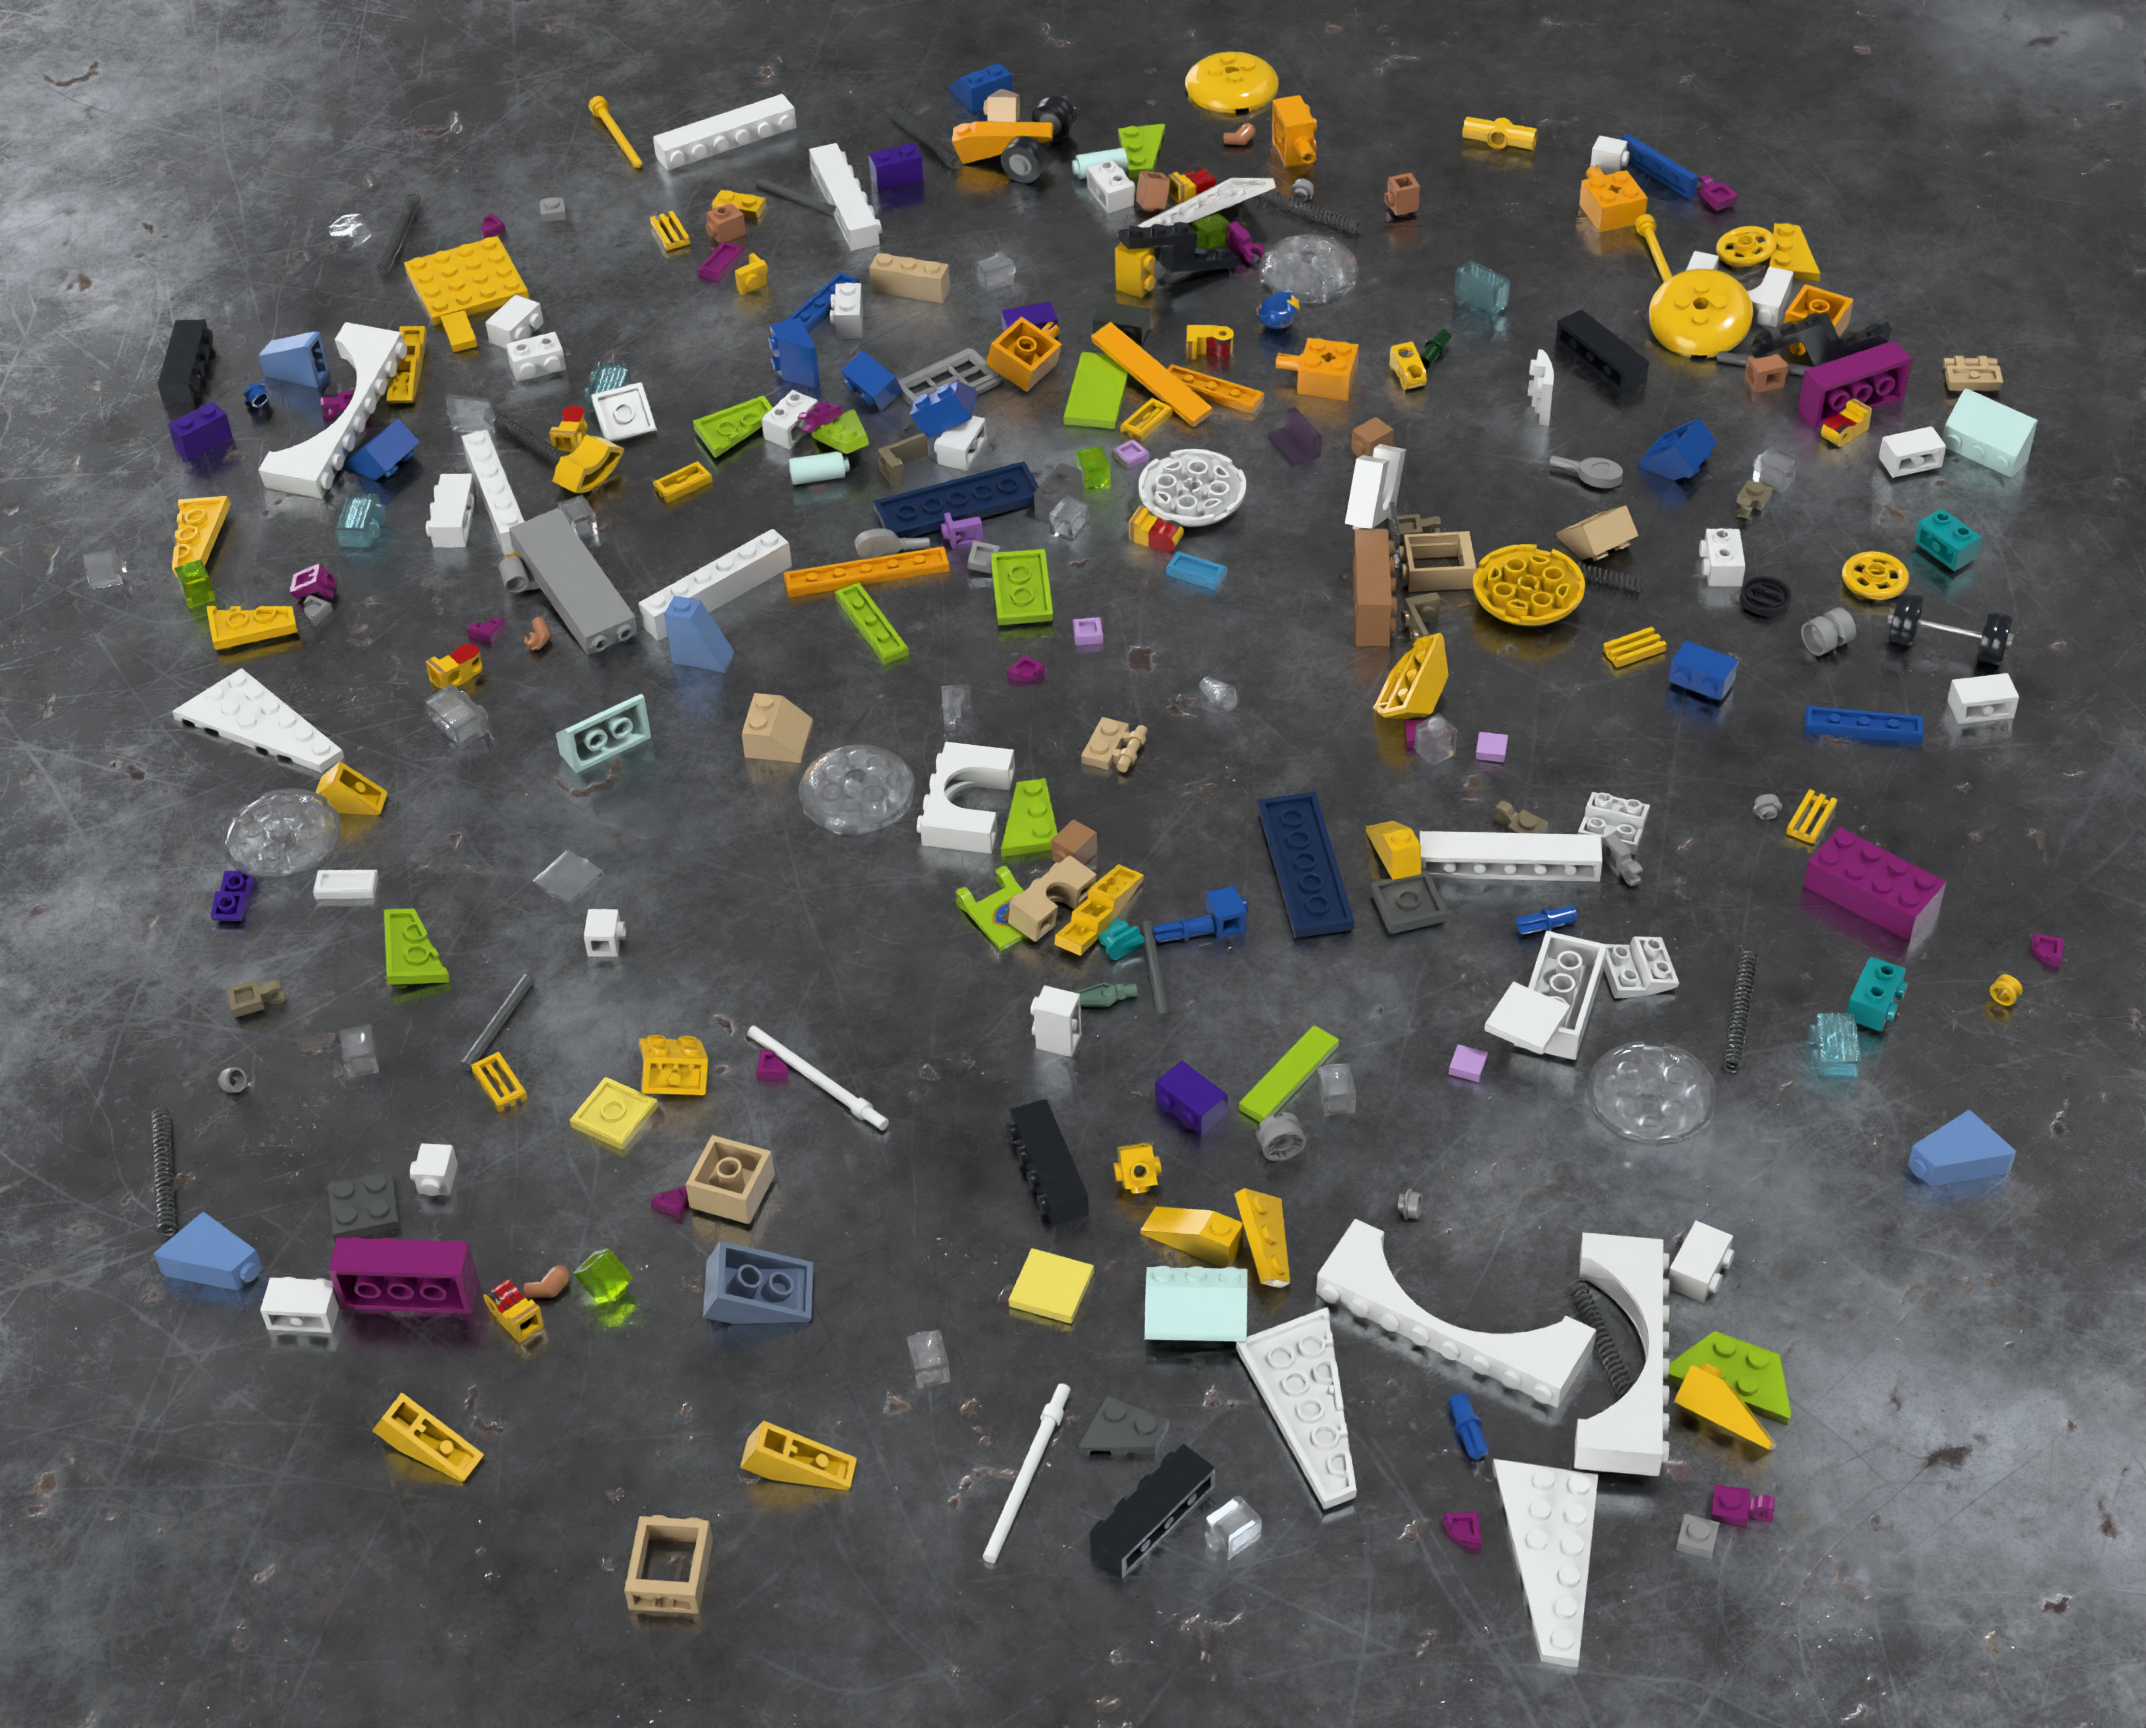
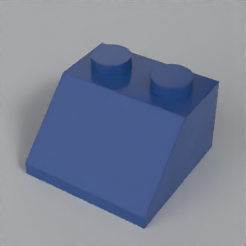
[949,63,1013,113]
[768,317,820,389]
[910,381,978,439]
[343,418,419,480]
[1637,418,1717,481]

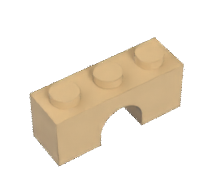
[1008,855,1097,942]

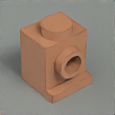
[1744,354,1789,393]

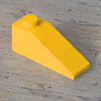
[1365,821,1421,880]
[1140,1206,1244,1268]
[1674,1362,1777,1450]
[372,1392,484,1483]
[740,1420,857,1491]

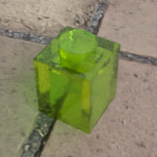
[1192,212,1230,249]
[1075,446,1111,492]
[175,559,216,608]
[573,1248,634,1303]

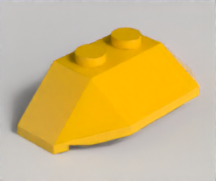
[1373,633,1449,719]

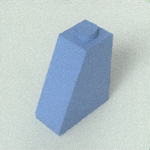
[258,331,330,388]
[664,595,734,673]
[1907,1110,2016,1187]
[153,1211,263,1291]

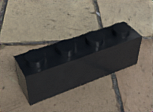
[1556,309,1649,394]
[157,319,213,405]
[1007,1099,1089,1226]
[1090,1444,1215,1578]

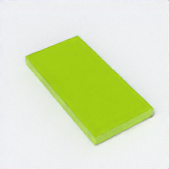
[1064,352,1129,429]

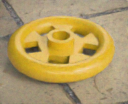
[1716,226,1777,267]
[1842,551,1909,600]

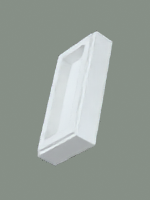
[313,870,379,899]

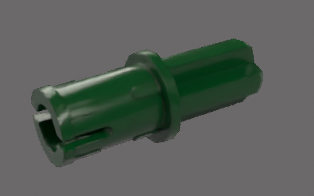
[1419,329,1452,370]

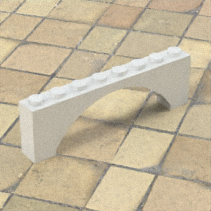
[258,322,407,499]
[1316,1219,1596,1408]
[1574,1233,1669,1476]

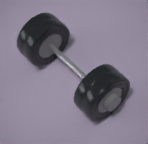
[1001,96,1077,183]
[1887,593,2014,666]

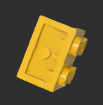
[639,1035,708,1095]

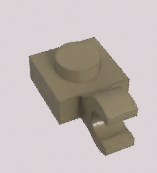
[1737,480,1774,519]
[1393,514,1441,542]
[1493,800,1548,834]
[227,979,286,1018]

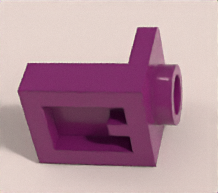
[289,563,336,600]

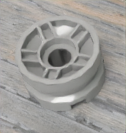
[1256,1112,1306,1161]

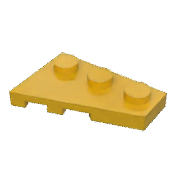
[1769,223,1821,282]
[206,606,298,650]

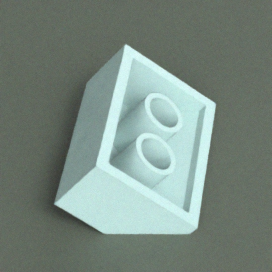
[1942,388,2038,478]
[556,694,651,773]
[1145,1266,1247,1342]

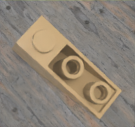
[984,89,1020,122]

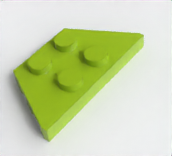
[1663,1331,1791,1426]

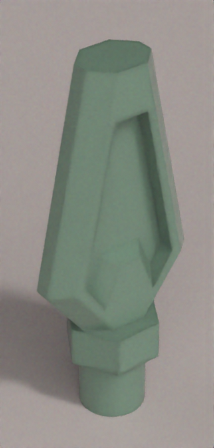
[1074,982,1138,1007]

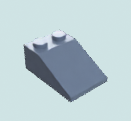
[703,1240,813,1324]

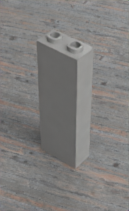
[509,508,637,656]

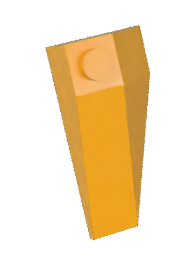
[952,122,1053,165]

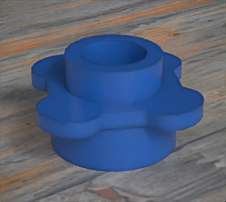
[244,381,269,407]

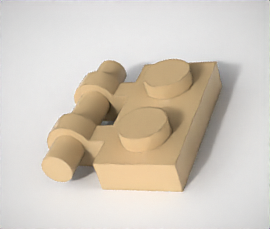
[1942,356,2003,391]
[1081,717,1148,772]

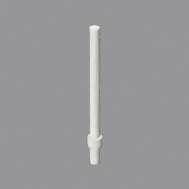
[747,1026,889,1130]
[982,1384,1071,1563]

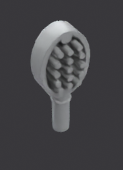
[1550,455,1623,488]
[855,529,930,559]

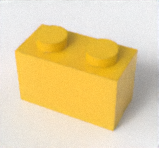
[1115,243,1156,299]

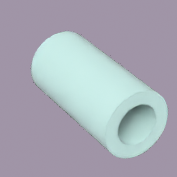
[1072,148,1128,179]
[789,451,850,485]

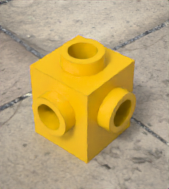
[1113,1142,1162,1193]

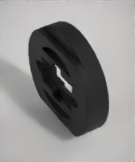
[1740,576,1792,618]

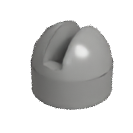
[218,1067,247,1093]

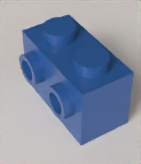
[840,350,903,412]
[1669,640,1738,701]

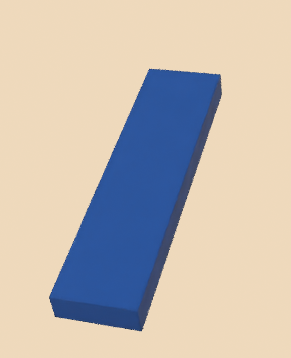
[1621,133,1698,200]
[785,272,860,334]
[1804,706,1924,744]

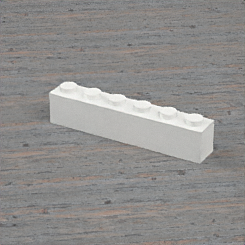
[653,94,797,171]
[809,143,882,251]
[461,430,524,557]
[638,529,792,641]
[1419,831,1602,882]

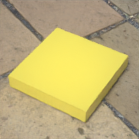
[569,1077,659,1150]
[1009,1248,1094,1324]

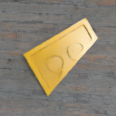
[1234,1188,1290,1288]

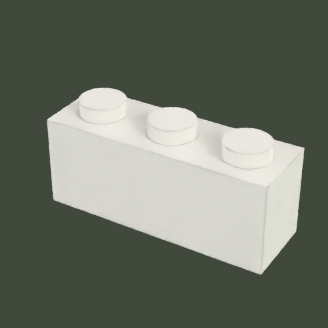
[426,474,476,548]

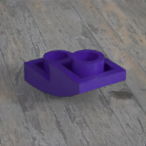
[210,871,256,921]

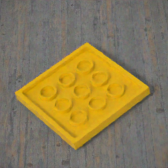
[404,236,529,326]

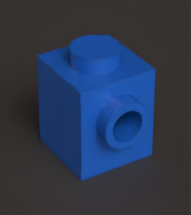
[1206,885,1248,939]

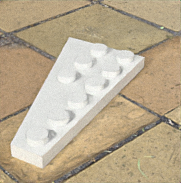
[1120,178,1276,243]
[172,668,344,773]
[1236,1307,1356,1510]
[1492,1459,1598,1668]

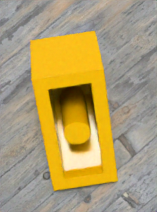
[314,761,388,815]

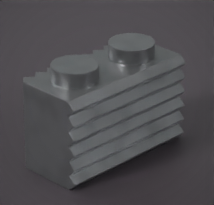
[1034,463,1084,525]

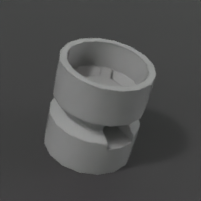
[1801,607,1856,656]

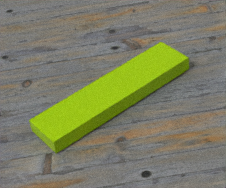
[835,582,909,665]
[1239,1025,1339,1123]

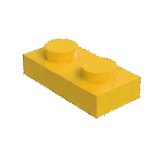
[711,190,766,220]

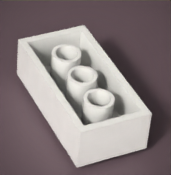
[1514,931,1607,1060]

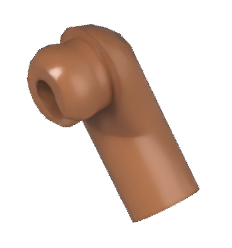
[1224,123,1256,145]
[524,617,551,651]
[523,1265,570,1299]

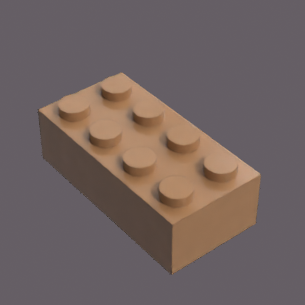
[1353,529,1397,646]

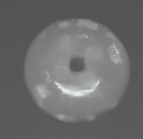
[1259,234,1359,303]
[799,744,915,833]
[221,788,341,880]
[1587,1041,1717,1147]

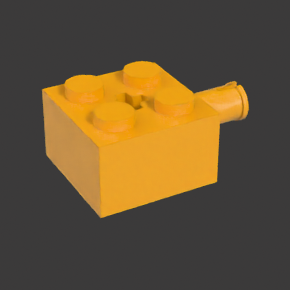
[1272,95,1317,167]
[1579,165,1648,232]
[1783,284,1854,356]
[986,316,1062,392]
[1275,338,1359,401]

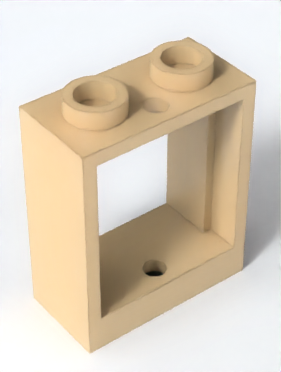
[1398,531,1476,592]
[624,1515,713,1614]

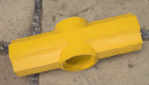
[1462,117,1538,150]

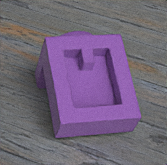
[941,512,983,550]

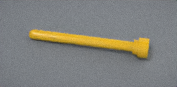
[588,96,642,168]
[1635,214,1672,282]

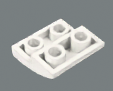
[1528,349,1554,426]
[1578,792,1650,855]
[1604,936,1679,998]

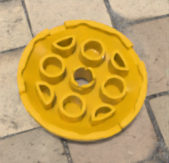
[1185,51,1279,113]
[1649,268,1753,358]
[1472,544,1585,626]

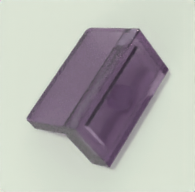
[1268,407,1322,466]

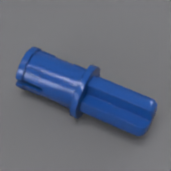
[1515,904,1577,935]
[1153,914,1215,942]
[1448,1393,1489,1460]

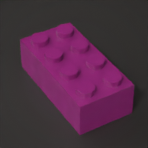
[1798,340,1912,429]
[1803,827,1946,942]
[328,1237,479,1314]

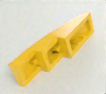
[386,326,427,404]
[1054,864,1144,956]

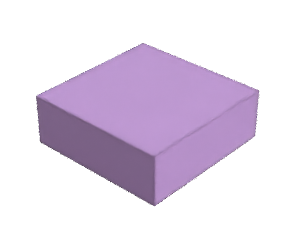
[1112,439,1149,470]
[1073,617,1103,646]
[1475,732,1508,762]
[1449,1044,1488,1082]

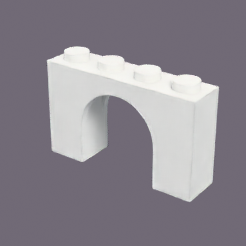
[1686,251,1794,328]
[1345,444,1406,530]
[917,742,1015,854]

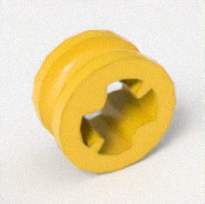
[1990,974,2023,1006]

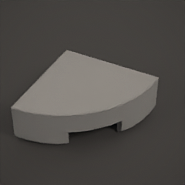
[304,595,332,627]

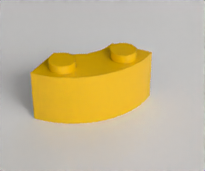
[552,435,624,493]

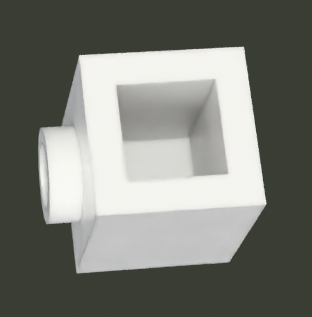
[1590,135,1630,174]
[584,909,626,957]
[410,1143,458,1196]

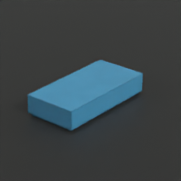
[1166,551,1227,590]

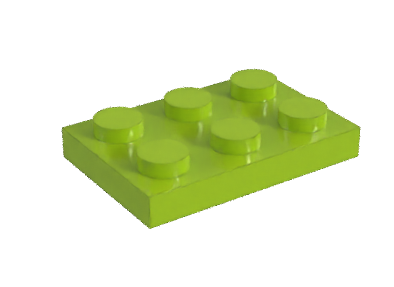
[990,549,1053,625]

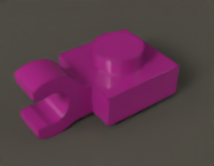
[1697,174,1738,211]
[1225,221,1265,264]
[320,390,355,419]
[797,401,843,433]
[1711,1485,1775,1527]

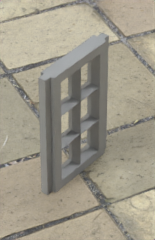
[898,348,1004,407]

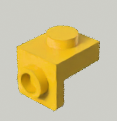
[735,253,768,295]

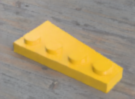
[172,496,231,577]

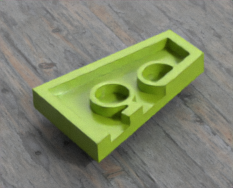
[1118,124,1165,178]
[693,395,773,458]
[811,409,869,454]
[1001,778,1058,857]
[384,908,449,985]

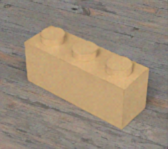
[869,253,950,304]

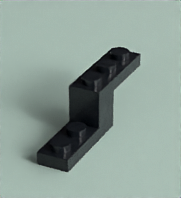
[1118,222,1238,273]
[1750,312,1892,367]

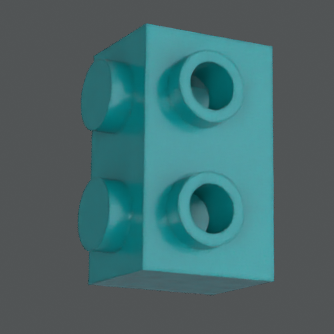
[1914,508,1982,571]
[1845,956,1908,1032]

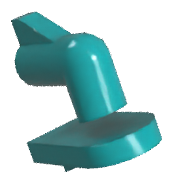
[1098,918,1145,960]

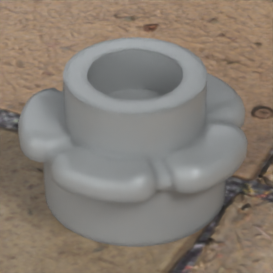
[1290,179,1314,201]
[1753,794,1783,820]
[1398,1189,1422,1221]

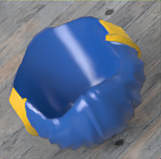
[1257,291,1300,329]

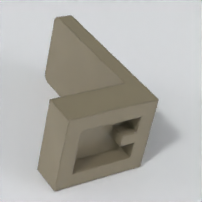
[877,433,928,488]
[1401,592,1440,643]

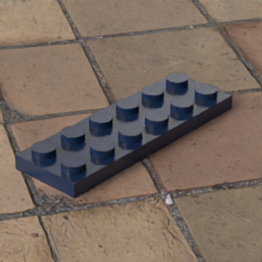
[873,461,1039,538]
[1258,792,1355,938]

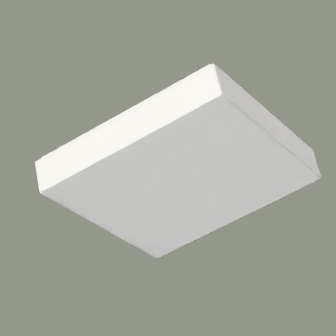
[591,382,657,444]
[1484,982,1571,1055]

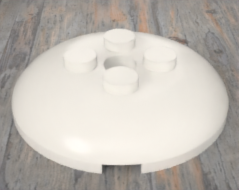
[1138,449,1246,527]

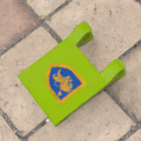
[956,866,1028,952]

